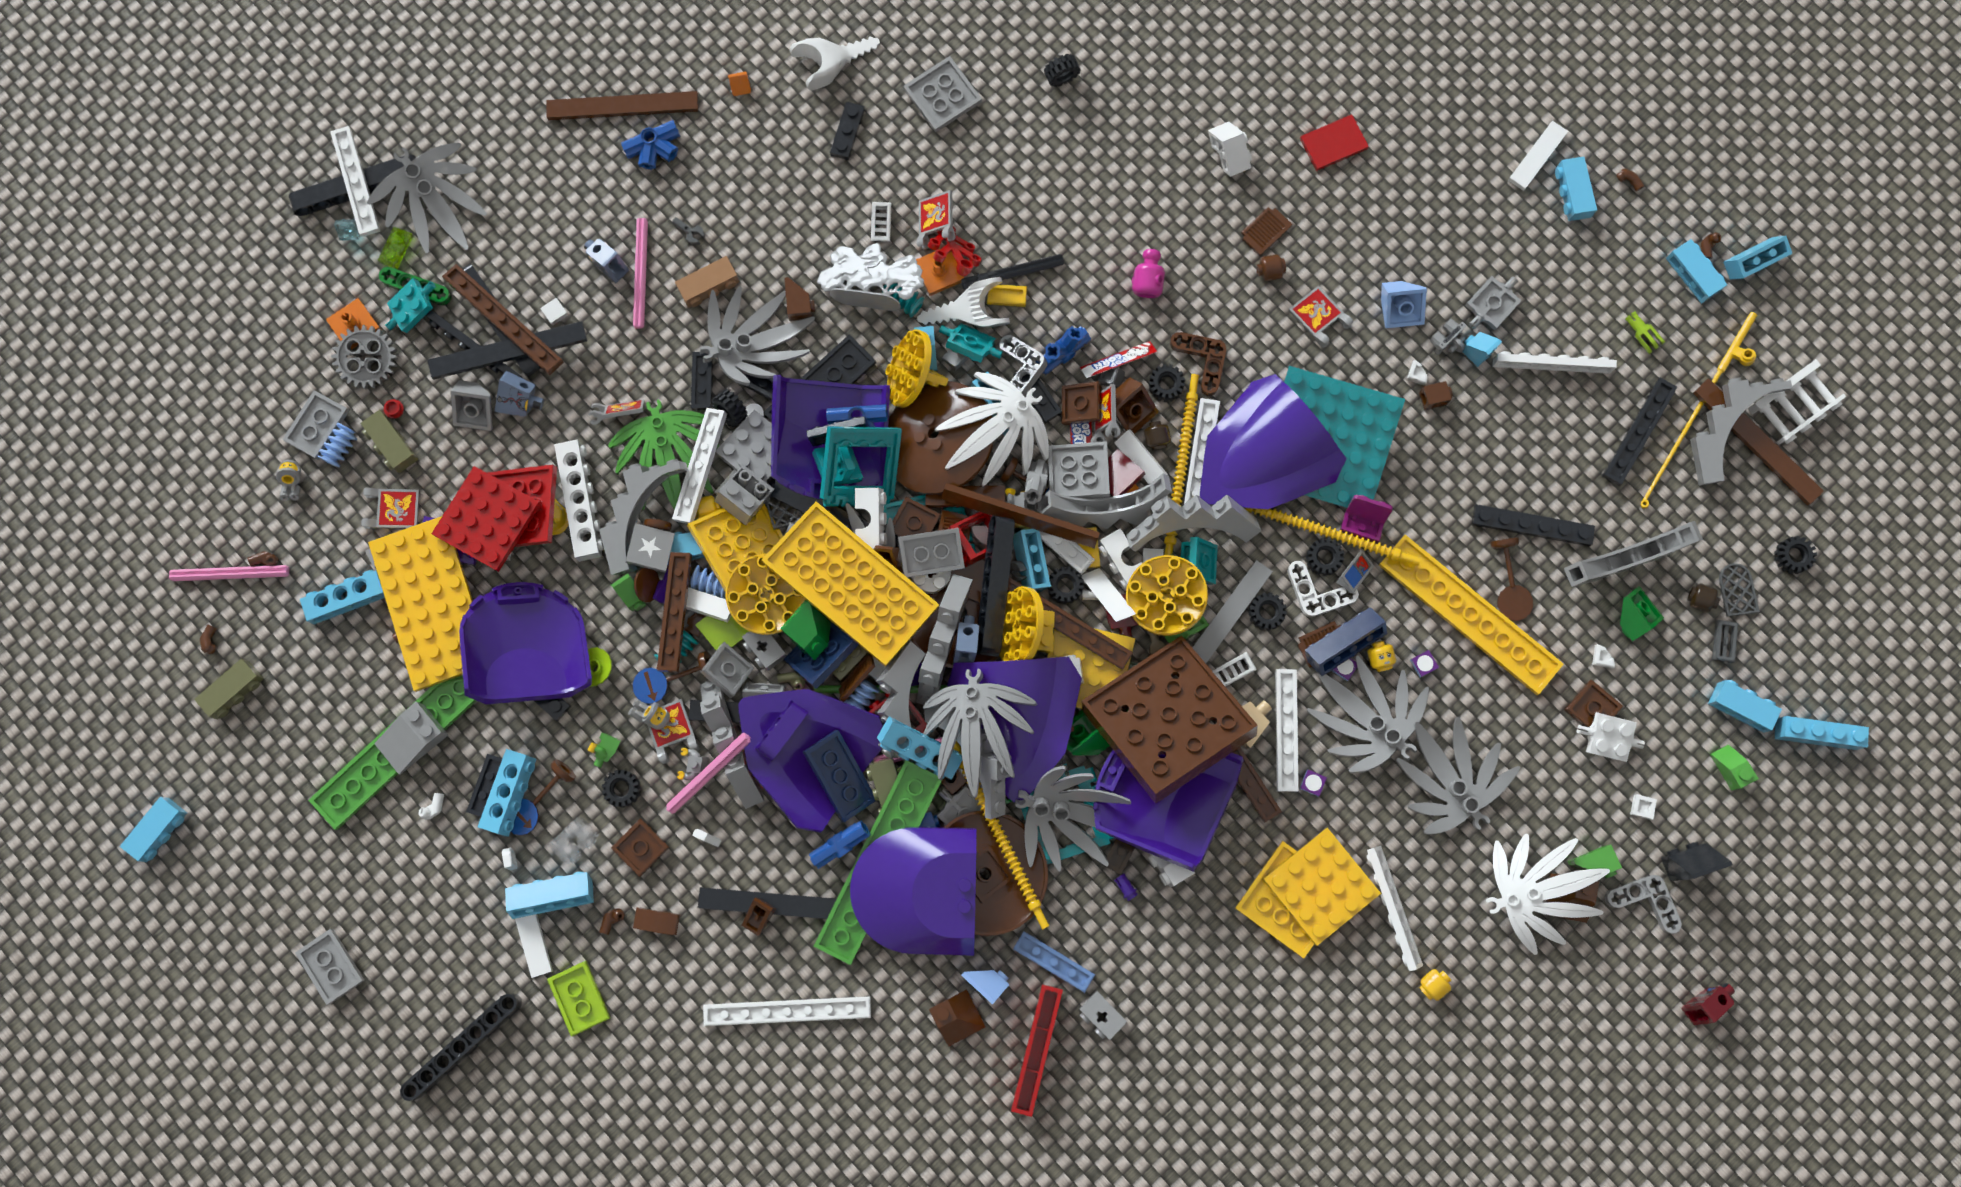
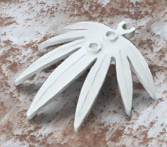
[935,372,1049,487]
[1486,834,1610,955]

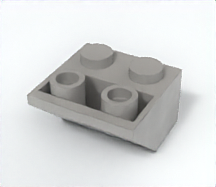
[715,465,774,525]

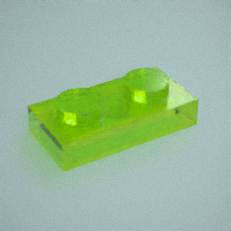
[378,227,413,269]

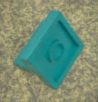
[812,446,863,485]
[1181,537,1218,585]

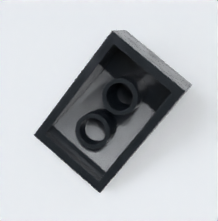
[1661,841,1733,881]

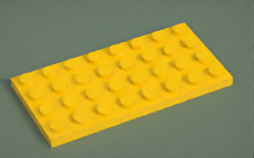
[762,501,939,667]
[368,516,473,692]

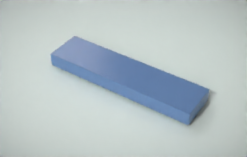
[1013,931,1095,993]

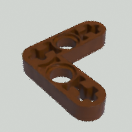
[1170,332,1226,396]

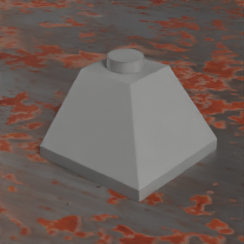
[451,380,493,431]

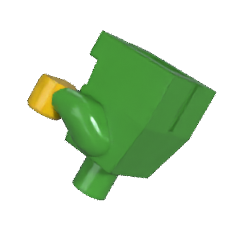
[588,732,621,768]

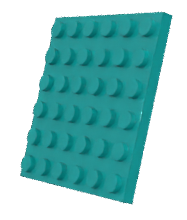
[1284,366,1405,508]

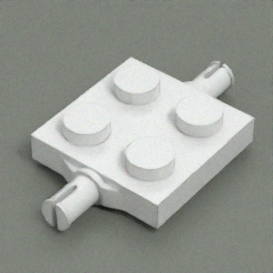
[1577,712,1645,762]

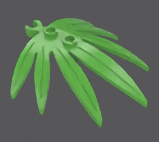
[608,399,720,511]

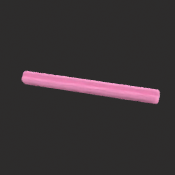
[633,218,648,329]
[169,565,290,581]
[666,733,751,814]

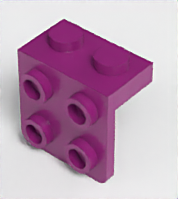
[1340,495,1393,544]

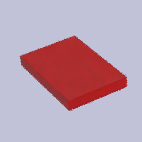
[1300,114,1369,171]

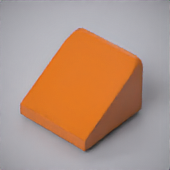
[728,71,751,96]

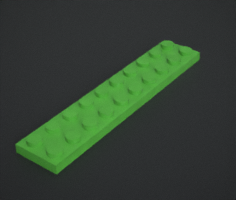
[308,675,476,830]
[814,760,943,965]

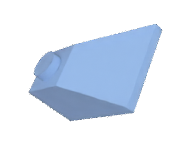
[1381,281,1427,328]
[961,970,1009,1004]

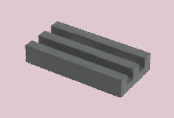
[1712,620,1739,663]

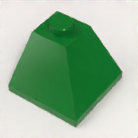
[1620,586,1664,642]
[780,600,831,660]
[1066,710,1110,756]

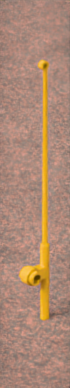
[1640,312,1757,509]

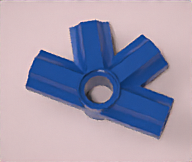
[621,120,680,170]
[1035,326,1091,375]
[826,404,888,427]
[809,821,871,869]

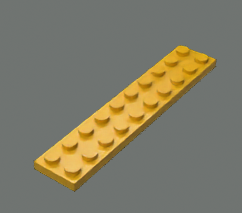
[1378,535,1564,695]

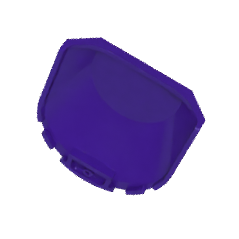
[459,582,592,704]
[850,827,977,956]

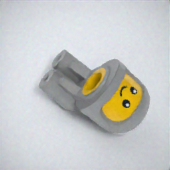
[276,460,301,501]
[628,699,670,730]

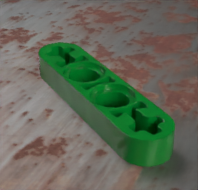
[379,267,452,305]

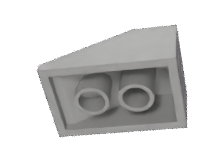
[375,701,448,775]

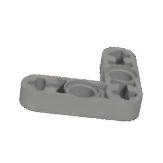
[999,335,1047,397]
[1605,875,1682,934]

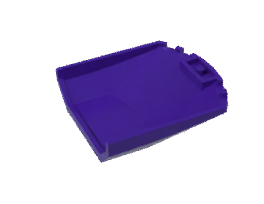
[771,375,890,500]
[1093,750,1243,872]

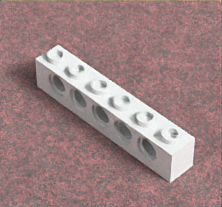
[554,439,604,562]

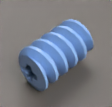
[317,422,357,467]
[690,565,726,599]
[844,680,880,711]

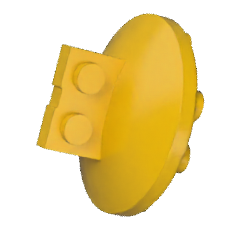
[886,329,949,408]
[725,554,806,635]
[1126,555,1208,636]
[1000,586,1055,661]

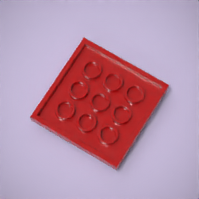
[487,464,557,547]
[431,466,541,572]

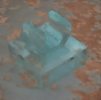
[334,219,360,241]

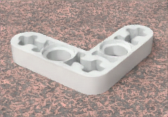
[1287,561,1359,617]

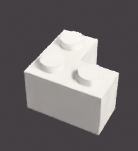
[1208,122,1252,177]
[1148,853,1195,887]

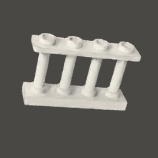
[1748,359,1846,445]

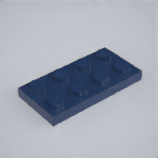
[803,730,875,822]

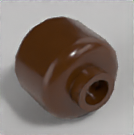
[1256,254,1286,281]

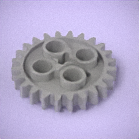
[331,325,398,389]

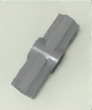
[1024,459,1049,505]

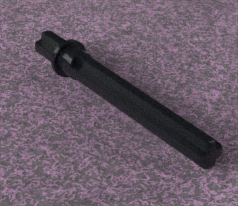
[961,254,1064,290]

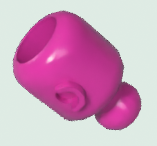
[1132,249,1165,298]

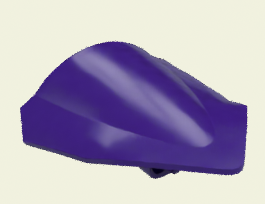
[1200,374,1347,509]
[947,657,1082,803]
[738,689,884,833]

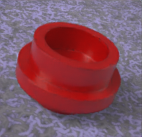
[384,399,404,419]

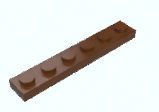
[657,552,692,673]

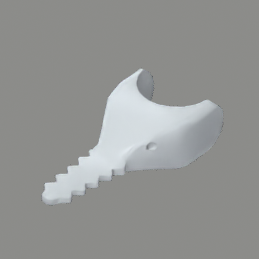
[789,36,880,90]
[917,277,1010,328]

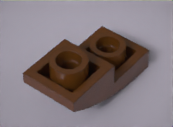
[633,907,680,935]

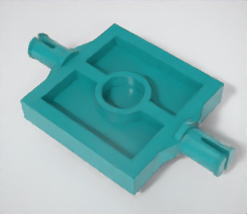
[385,278,436,333]
[939,323,1003,363]

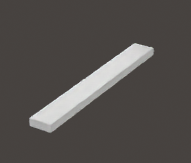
[703,996,871,1026]

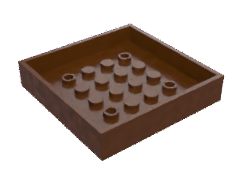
[1082,635,1258,804]

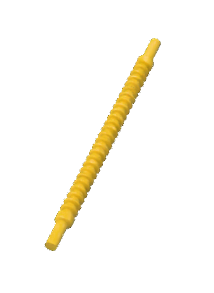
[1164,374,1199,555]
[1244,508,1421,566]
[953,741,1049,930]

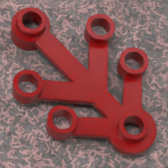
[928,226,981,277]

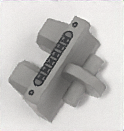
[1430,319,1467,355]

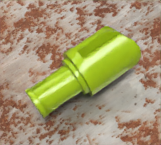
[1625,311,1665,354]

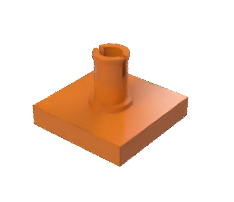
[916,249,964,296]
[326,298,381,350]

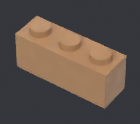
[675,256,740,308]

